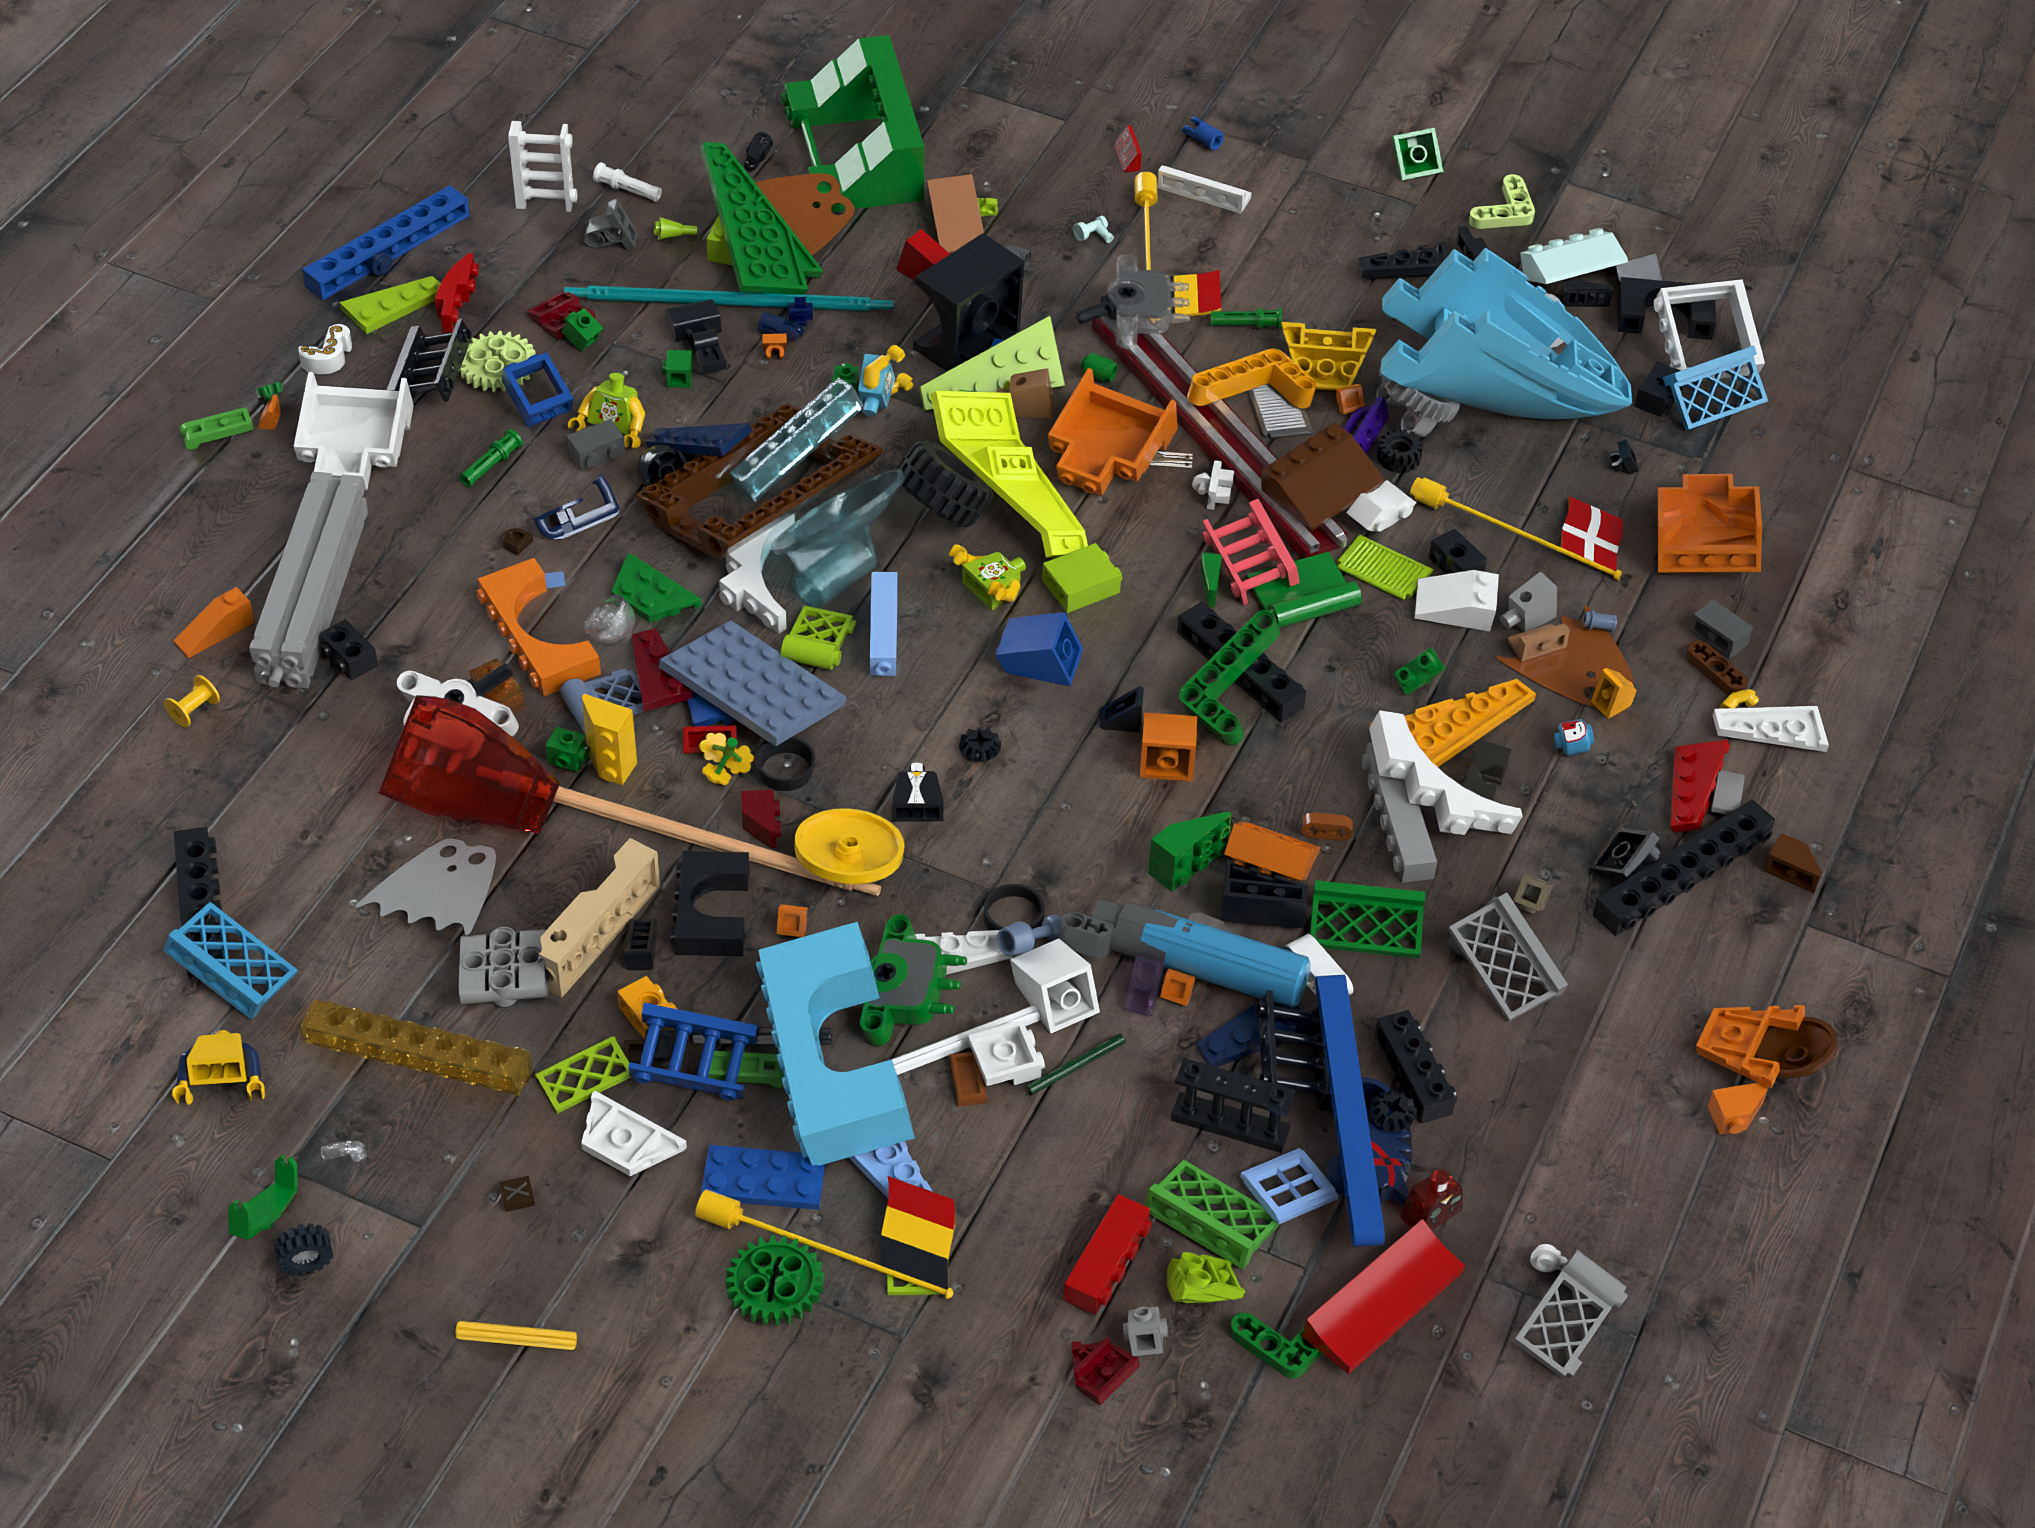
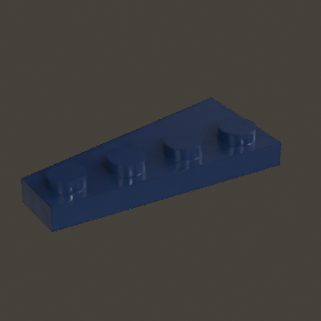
[645,423,752,456]
[1197,1003,1311,1067]

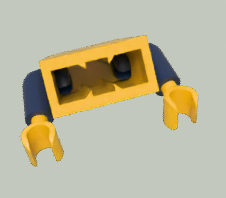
[172,1030,265,1105]

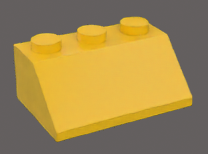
[582,694,637,785]

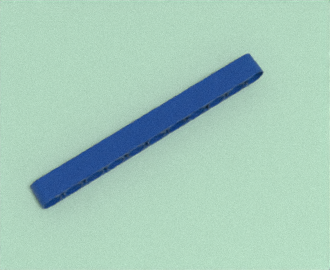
[1316,975,1385,1247]

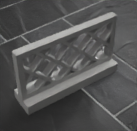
[1448,892,1568,1022]

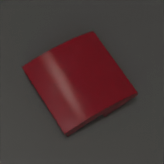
[527,290,596,340]

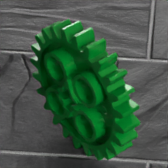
[725,1235,824,1327]

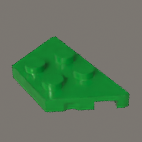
[611,553,702,623]

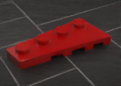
[1671,739,1730,833]

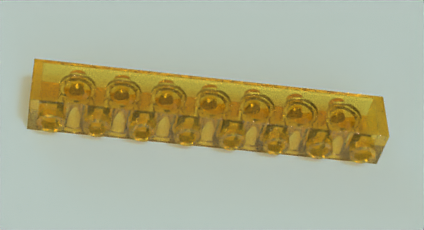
[301,999,533,1096]

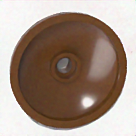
[1754,1017,1838,1079]

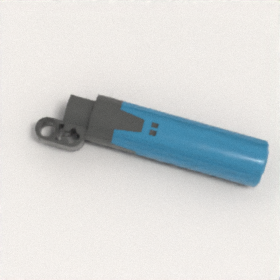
[1059,899,1311,1008]

